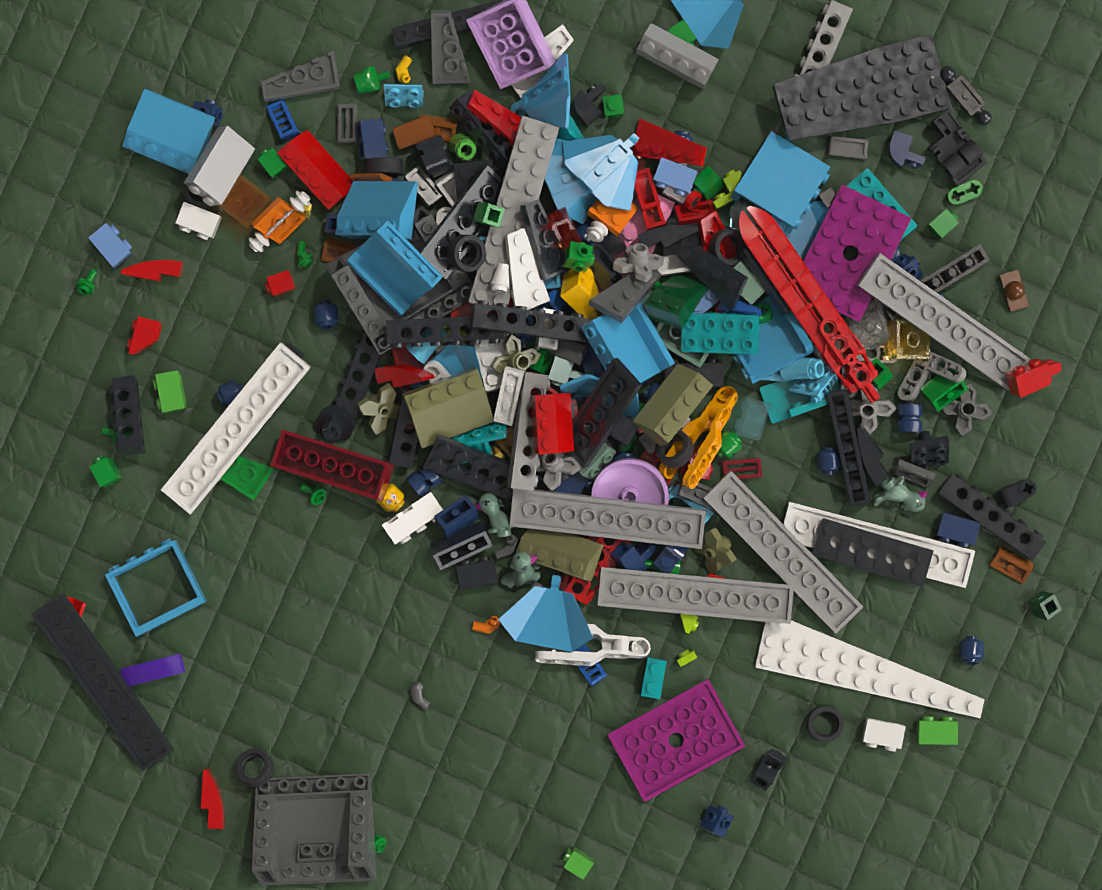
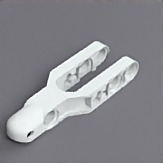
[535,624,651,666]

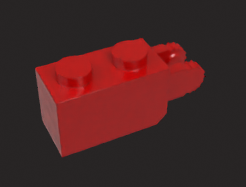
[1006,359,1062,398]

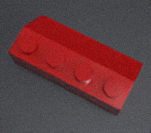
[277,130,353,212]

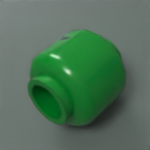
[717,430,742,459]

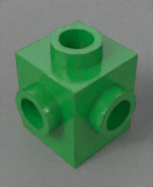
[563,241,595,272]

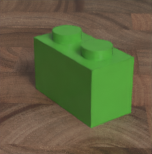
[153,370,187,413]
[917,716,958,745]
[562,846,594,880]

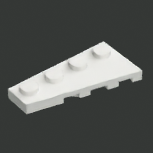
[511,24,574,99]
[505,228,550,310]

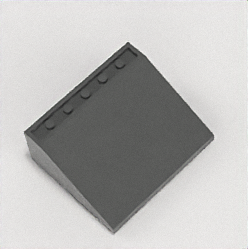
[324,206,472,355]
[252,773,376,886]

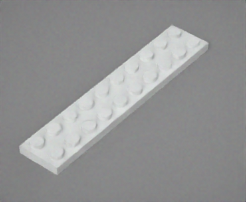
[161,342,311,514]
[783,502,975,588]

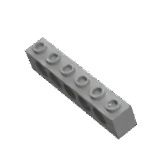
[795,0,853,77]
[507,372,550,491]

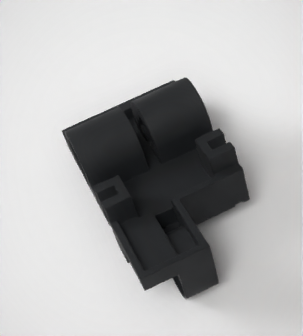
[927,109,988,186]

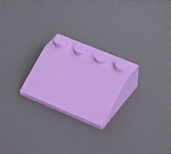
[466,0,556,89]

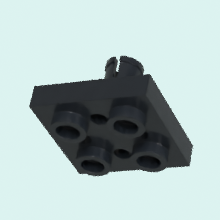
[910,431,949,469]

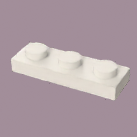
[493,366,525,426]

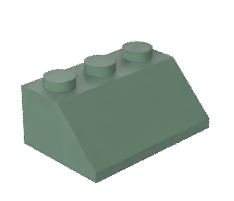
[656,322,710,368]

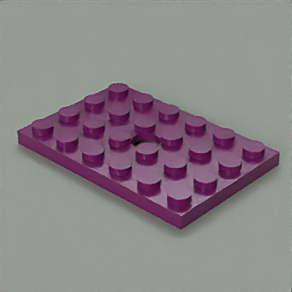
[795,185,911,323]
[607,679,745,802]

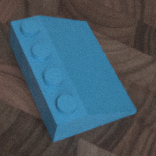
[122,89,215,174]
[335,181,418,240]

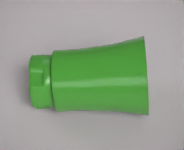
[448,133,476,160]

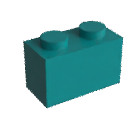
[640,657,667,699]

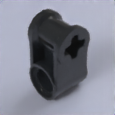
[997,479,1037,508]

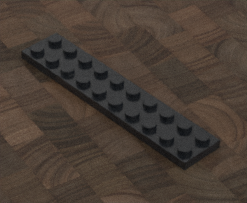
[31,592,174,771]

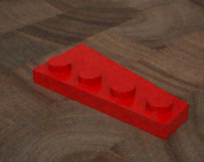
[466,90,521,147]
[632,118,707,167]

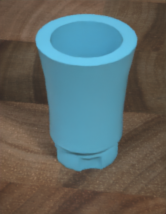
[406,327,448,364]
[780,357,825,381]

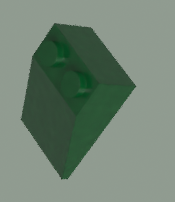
[644,274,708,329]

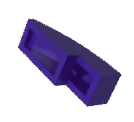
[121,653,185,686]

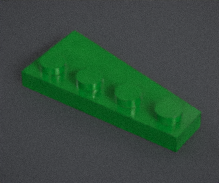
[220,456,275,501]

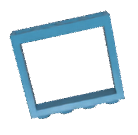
[105,538,207,637]

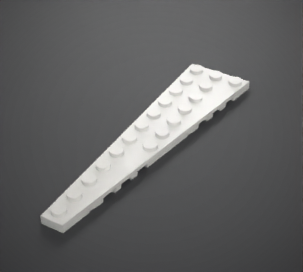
[755,621,984,718]

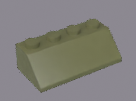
[632,364,713,447]
[516,528,603,581]

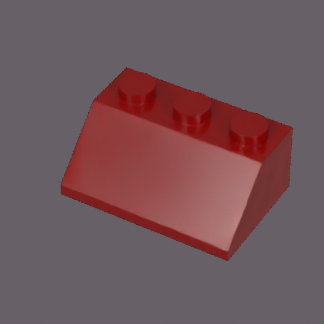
[531,393,574,454]

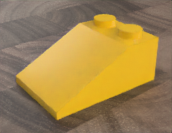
[560,267,604,322]

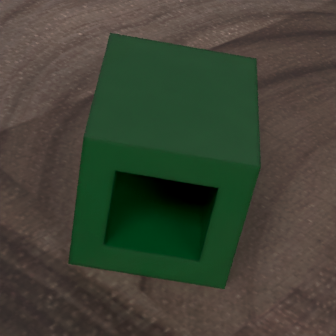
[1028,591,1062,620]

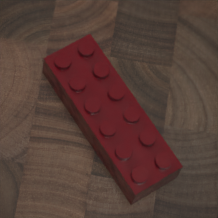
[270,429,394,502]

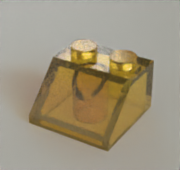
[884,320,930,360]

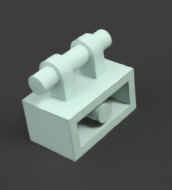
[548,356,584,386]

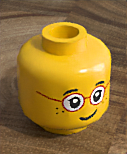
[376,484,405,512]

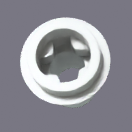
[490,263,509,293]

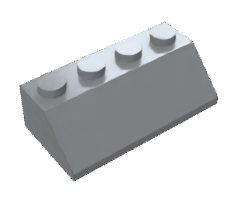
[636,23,719,89]

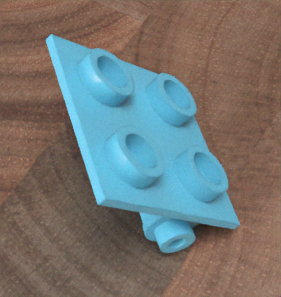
[384,84,424,108]
[789,366,838,404]

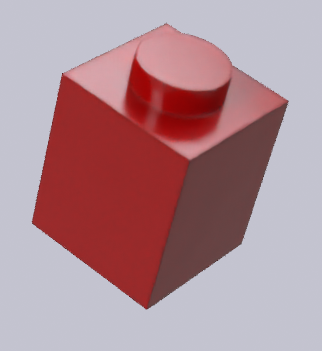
[265,270,296,297]

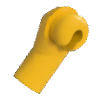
[395,55,413,84]

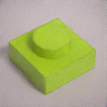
[676,649,697,667]

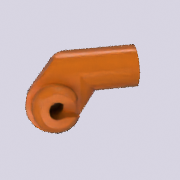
[472,616,500,634]

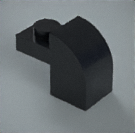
[574,82,606,127]
[749,748,787,791]

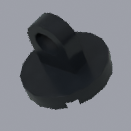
[317,406,355,443]

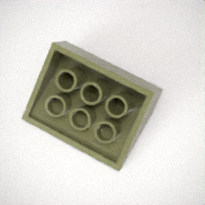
[402,367,494,448]

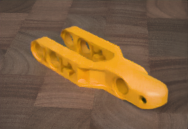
[658,386,738,489]

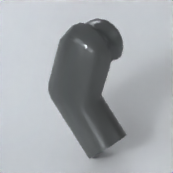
[495,535,518,559]
[410,682,430,710]

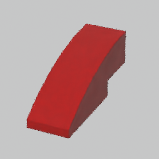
[634,168,666,231]
[121,260,184,282]
[374,364,435,388]
[201,768,225,829]

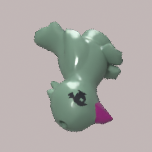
[873,475,927,512]
[475,493,522,537]
[501,552,541,588]

